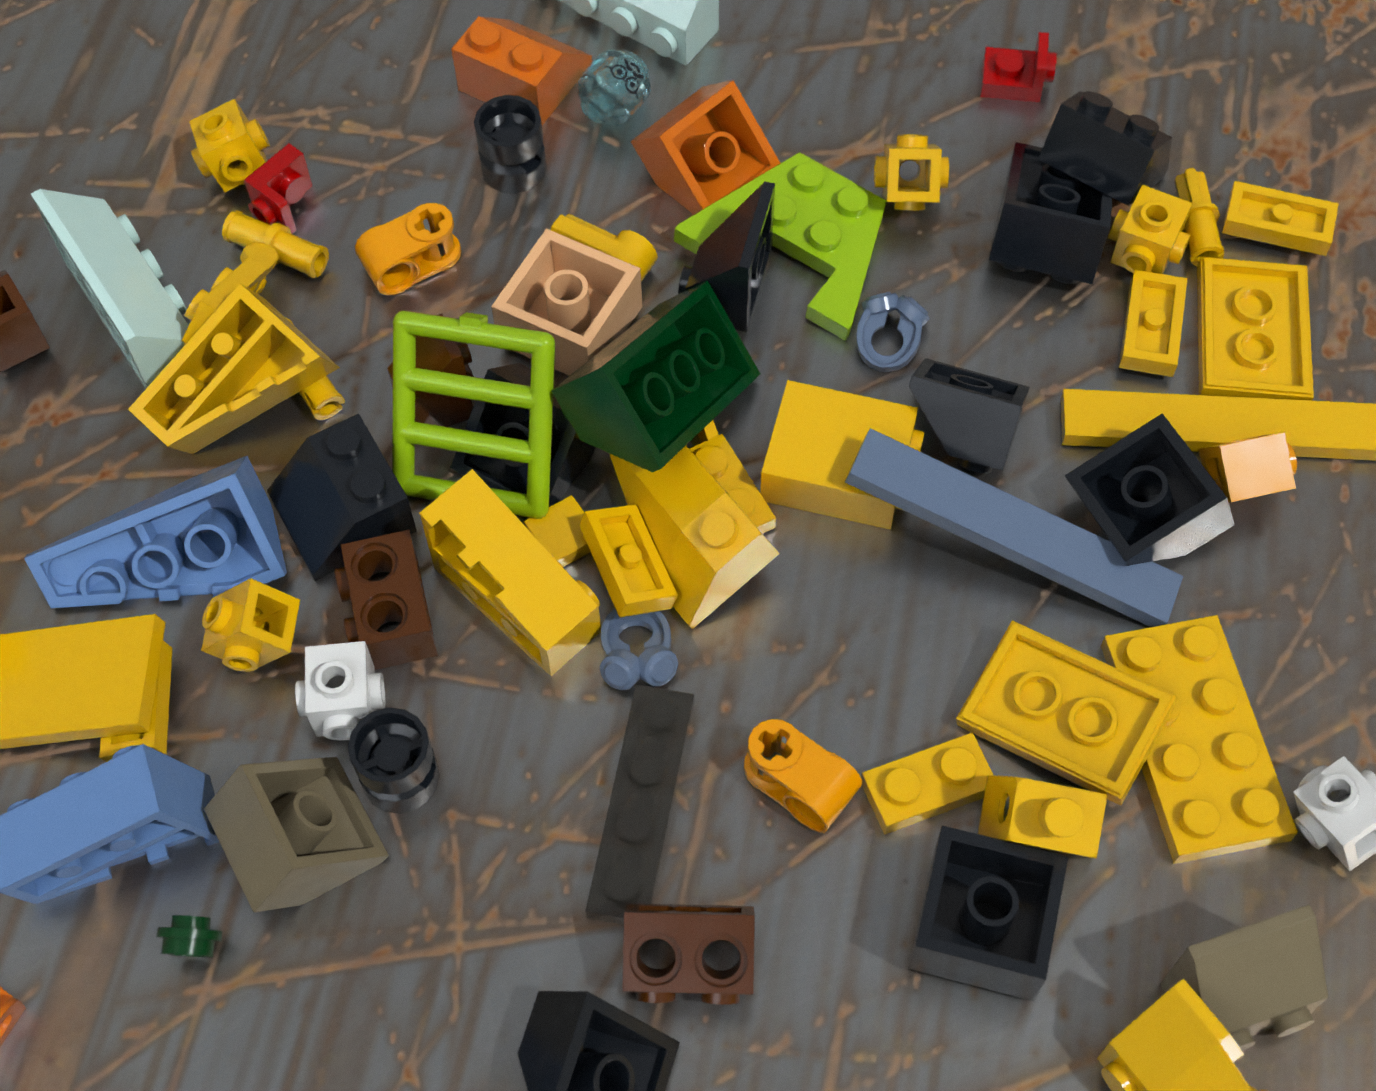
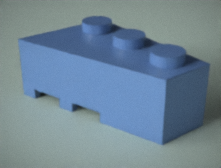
[0,744,219,904]

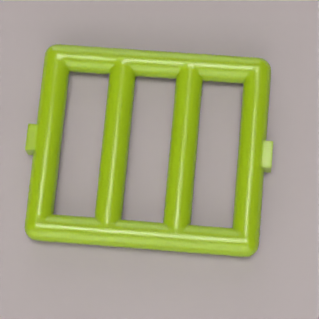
[392,311,555,519]

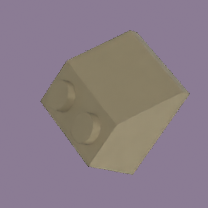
[204,757,389,913]
[1160,904,1328,1051]

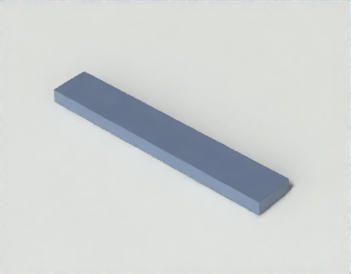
[845,428,1183,627]

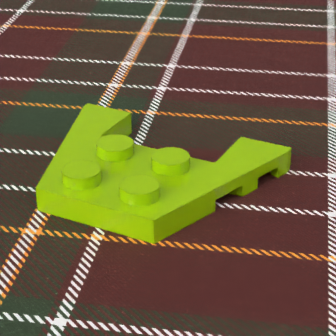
[674,152,886,341]

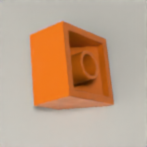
[451,16,593,126]
[630,80,780,215]

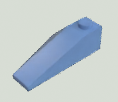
[24,456,287,608]

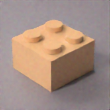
[491,228,642,376]

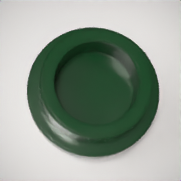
[156,915,222,957]

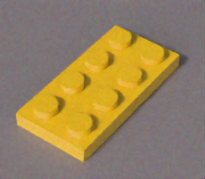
[1101,615,1298,864]

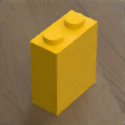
[760,380,925,530]

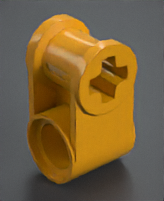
[355,203,461,295]
[744,719,862,833]

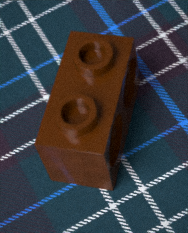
[335,530,438,670]
[622,903,755,1005]

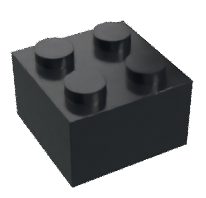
[908,825,1068,1001]

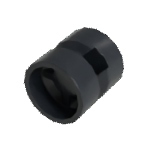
[474,95,547,194]
[348,707,440,814]

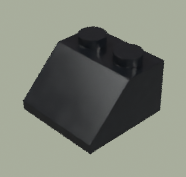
[1038,91,1172,206]
[450,363,596,507]
[267,413,417,581]
[1065,413,1235,566]

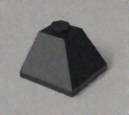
[678,182,775,332]
[909,358,1030,473]
[517,991,680,1091]

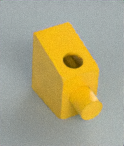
[977,775,1107,859]

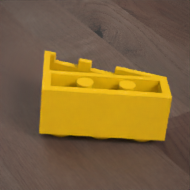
[128,283,340,454]
[419,469,601,677]

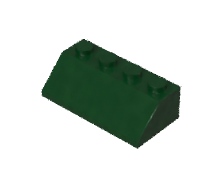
[552,280,761,472]

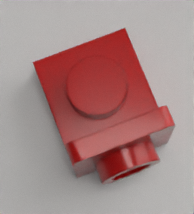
[980,32,1057,103]
[244,143,313,234]

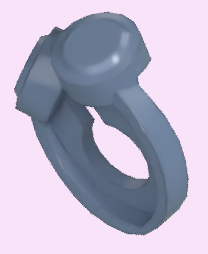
[856,292,930,372]
[600,609,678,690]

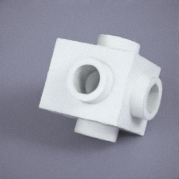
[295,641,386,741]
[1293,756,1376,871]

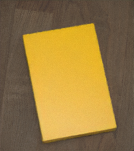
[1197,257,1314,401]
[0,614,166,749]
[956,620,1177,806]

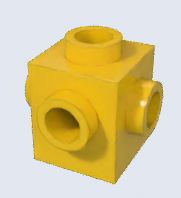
[189,98,270,192]
[874,134,949,210]
[1108,185,1192,274]
[201,578,300,672]

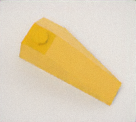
[609,445,780,629]
[1097,978,1268,1091]

